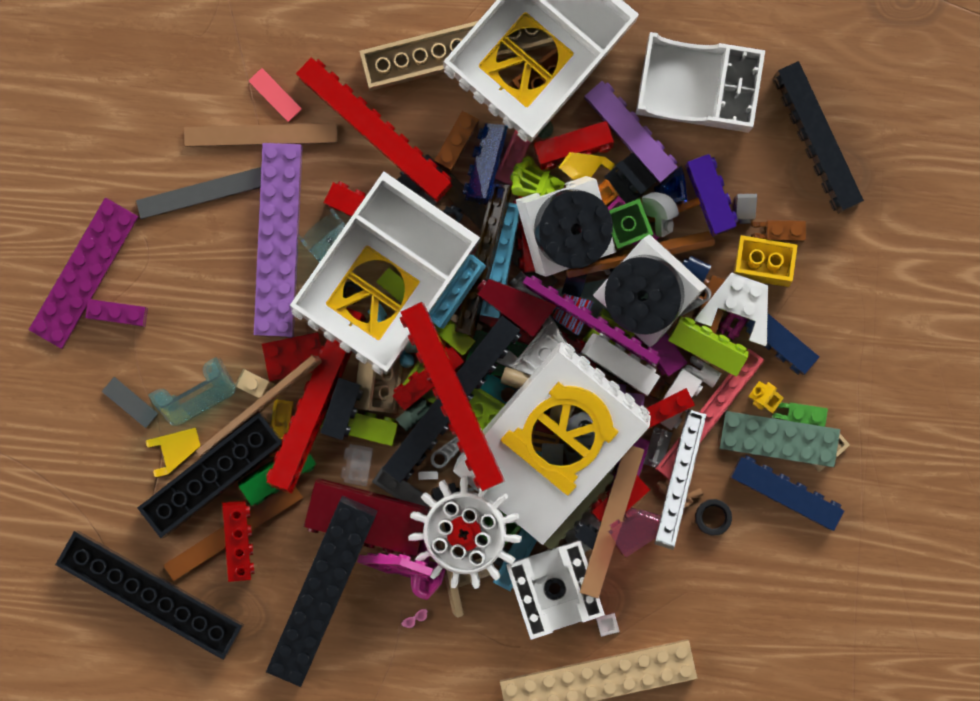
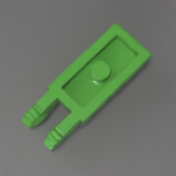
[772,403,828,427]

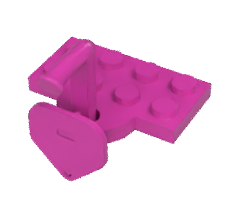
[357,540,445,600]

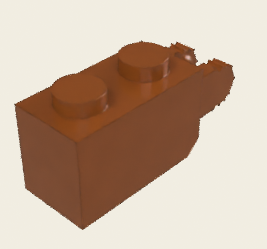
[751,220,806,242]

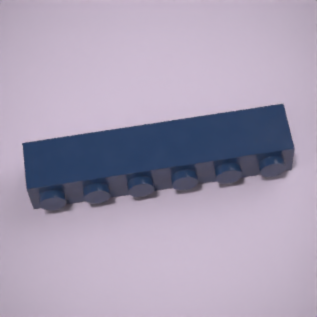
[730,455,845,531]

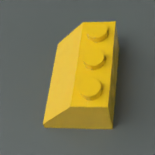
[733,235,798,287]

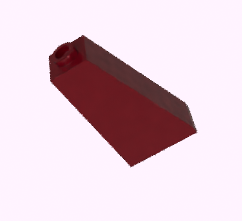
[476,279,556,337]

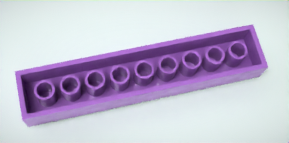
[254,143,303,337]

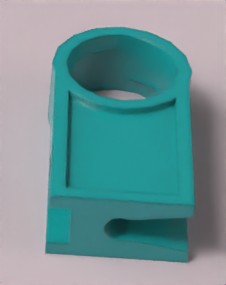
[480,374,516,404]

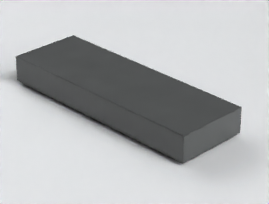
[102,377,159,428]

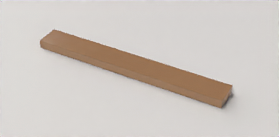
[184,123,338,147]
[196,355,322,456]
[579,446,644,599]

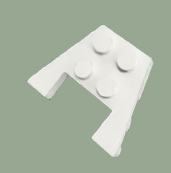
[694,273,768,346]
[496,315,567,375]

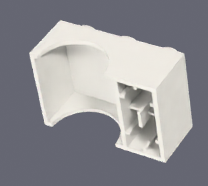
[636,32,765,133]

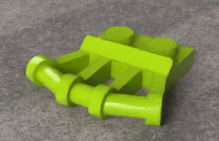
[510,156,565,197]

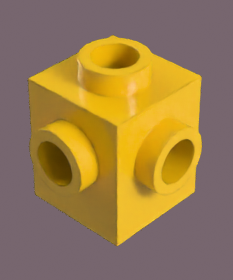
[748,381,784,413]

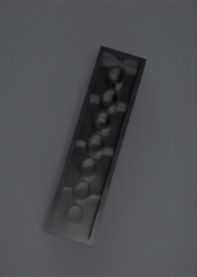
[773,61,864,214]
[137,413,282,538]

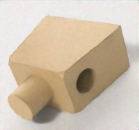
[235,368,276,399]

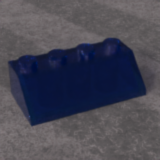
[463,123,508,205]

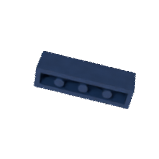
[744,313,820,375]

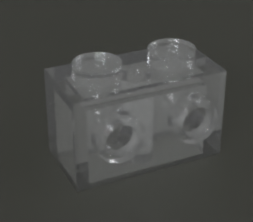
[341,444,374,486]

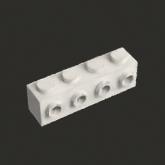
[581,333,660,396]

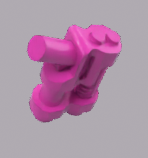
[718,311,748,340]

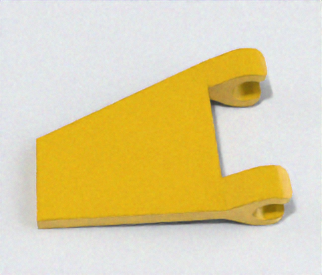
[559,152,615,180]
[146,428,201,477]

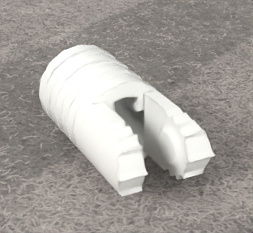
[684,356,722,388]

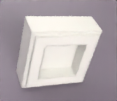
[418,471,438,480]
[596,613,620,637]

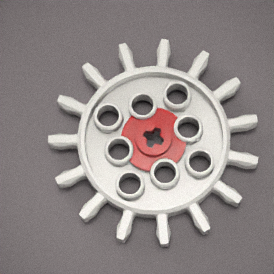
[408,476,522,589]

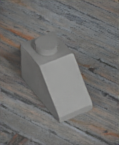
[734,194,757,224]

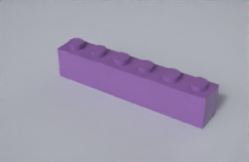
[584,81,678,184]

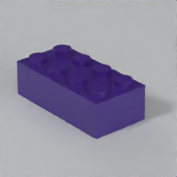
[685,154,738,237]

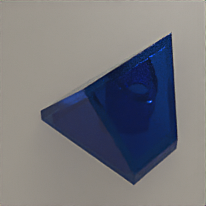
[654,165,687,204]

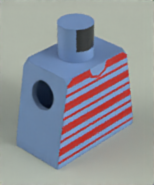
[553,294,594,336]

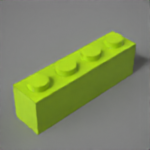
[669,316,749,377]
[320,410,398,446]

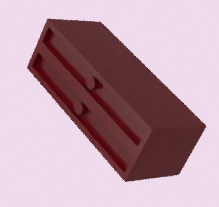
[303,478,430,558]

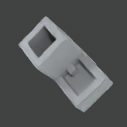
[642,192,679,237]

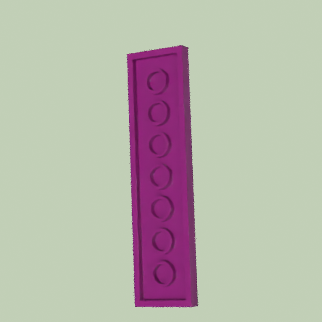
[28,197,139,349]
[523,275,660,367]

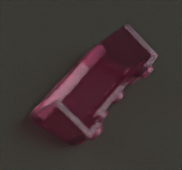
[608,507,661,557]

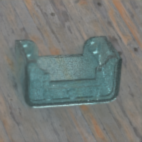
[148,357,236,426]

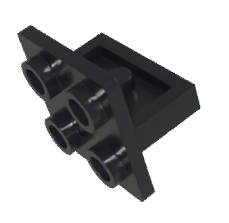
[604,153,657,204]

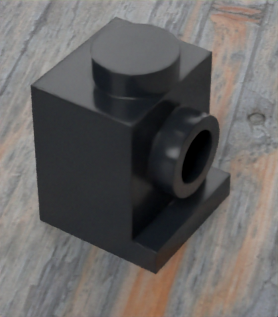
[574,522,598,550]

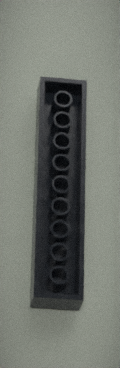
[382,315,522,483]
[266,495,378,687]
[55,530,245,660]

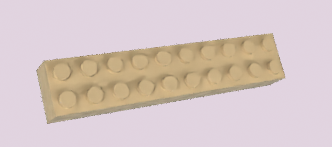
[360,21,555,91]
[500,639,697,701]

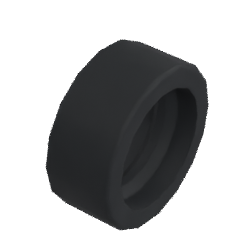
[695,499,732,536]

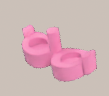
[401,609,428,628]

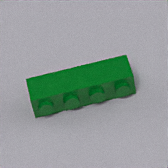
[238,453,316,506]

